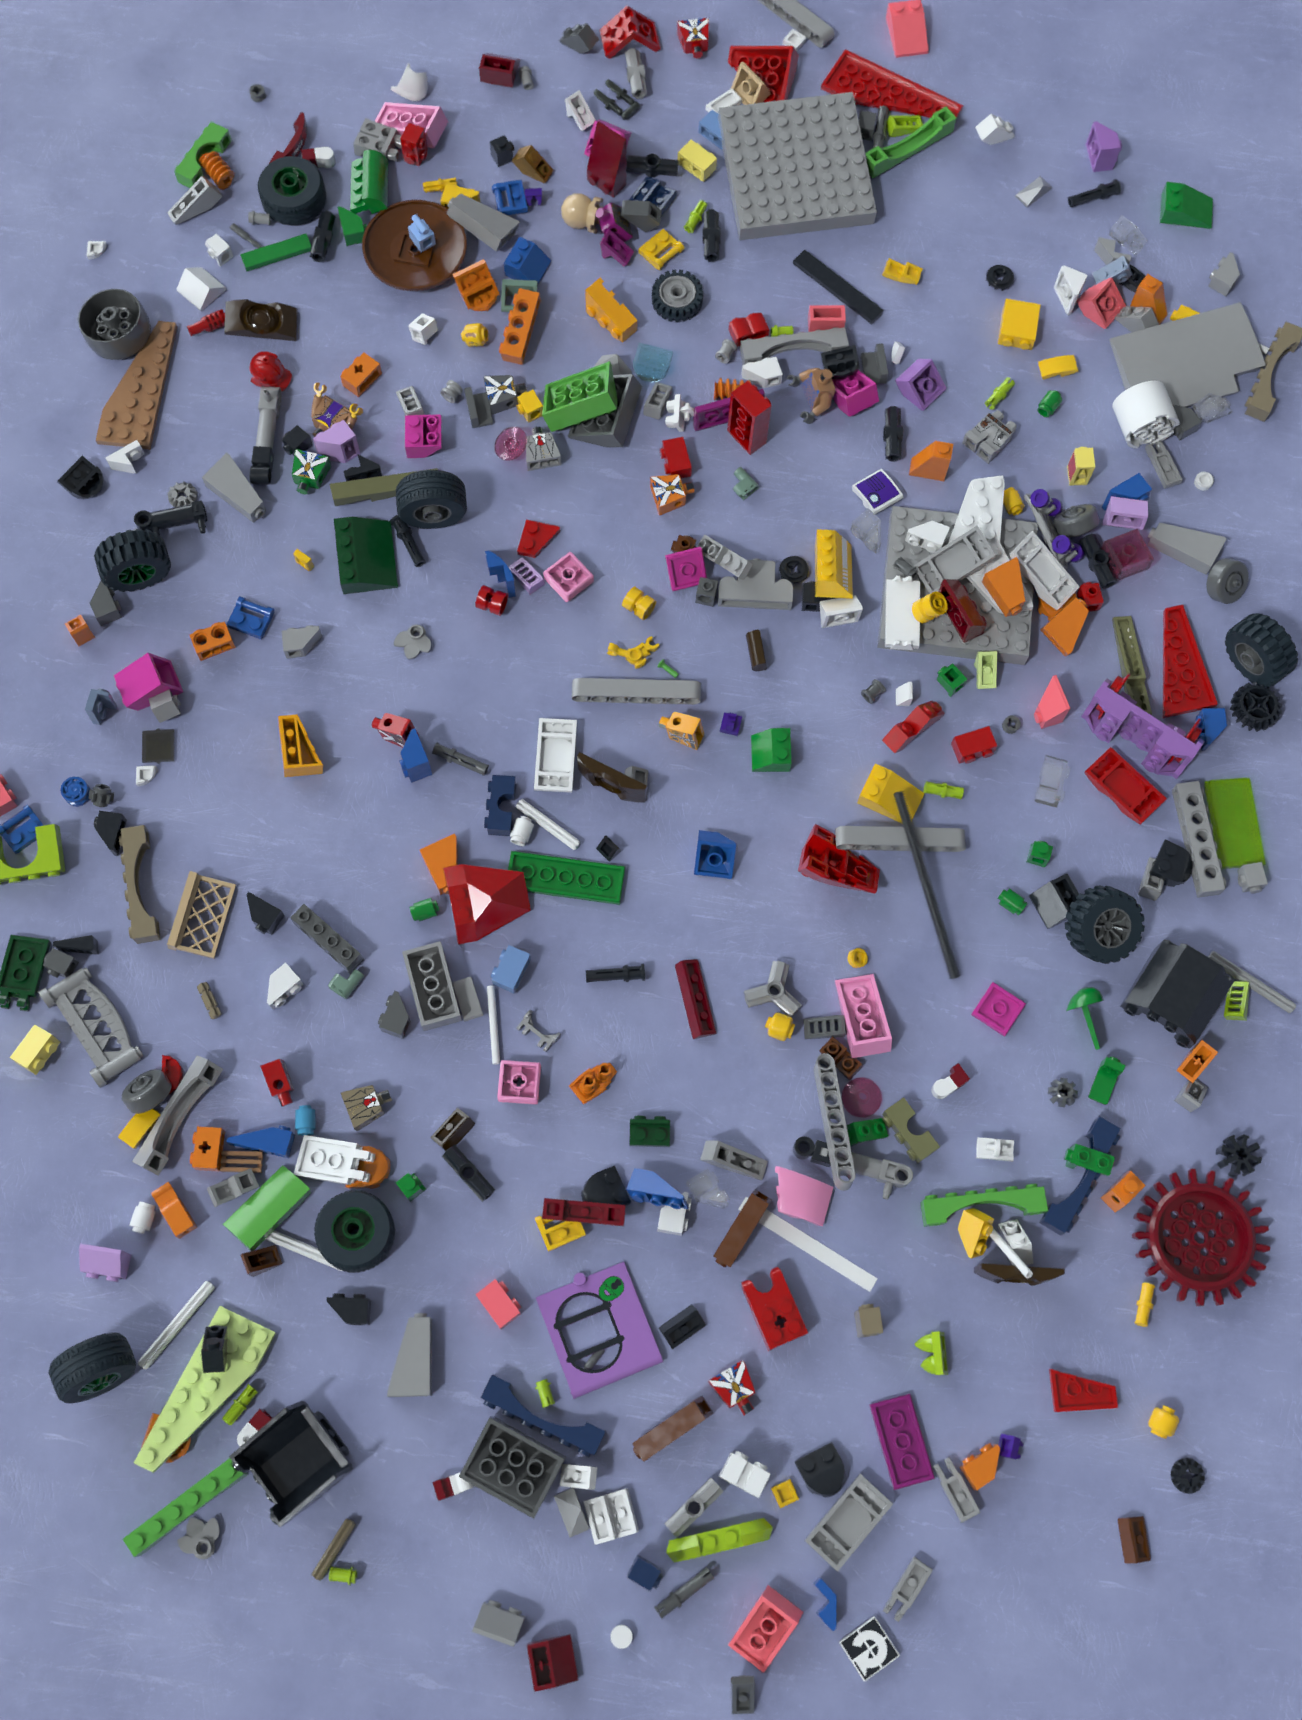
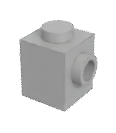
[149,690,181,723]
[1237,862,1268,894]

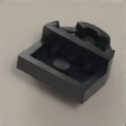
[821,345,859,379]
[57,455,103,499]
[1149,839,1192,887]
[581,1166,632,1206]
[794,1442,846,1497]

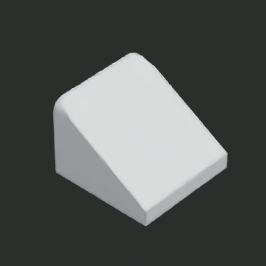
[896,682,913,706]

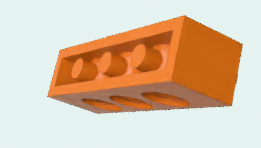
[499,288,541,365]

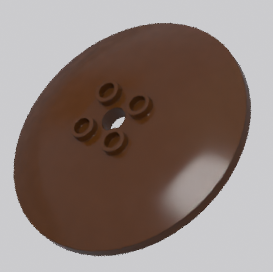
[362,200,467,291]

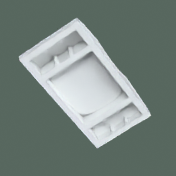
[1010,531,1080,610]
[534,718,577,793]

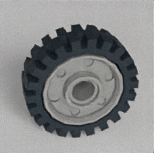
[652,269,703,322]

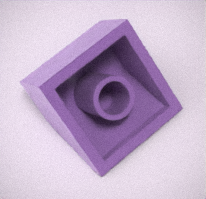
[1086,121,1122,172]
[895,359,947,411]

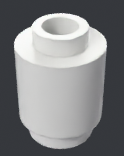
[510,816,534,846]
[129,1202,156,1234]

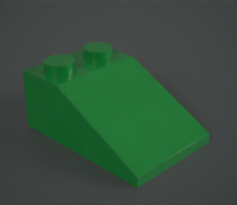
[1160,181,1213,229]

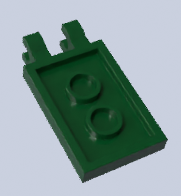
[0,935,51,1012]

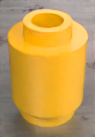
[1003,487,1025,516]

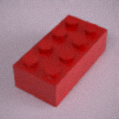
[727,380,772,455]

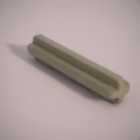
[312,1518,356,1581]

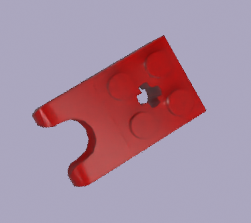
[741,1267,808,1351]

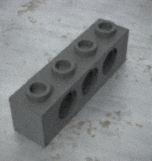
[290,904,364,974]

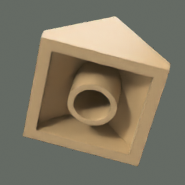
[731,62,771,105]

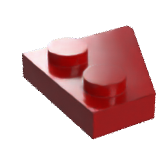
[517,519,560,558]

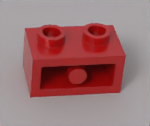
[400,123,428,167]

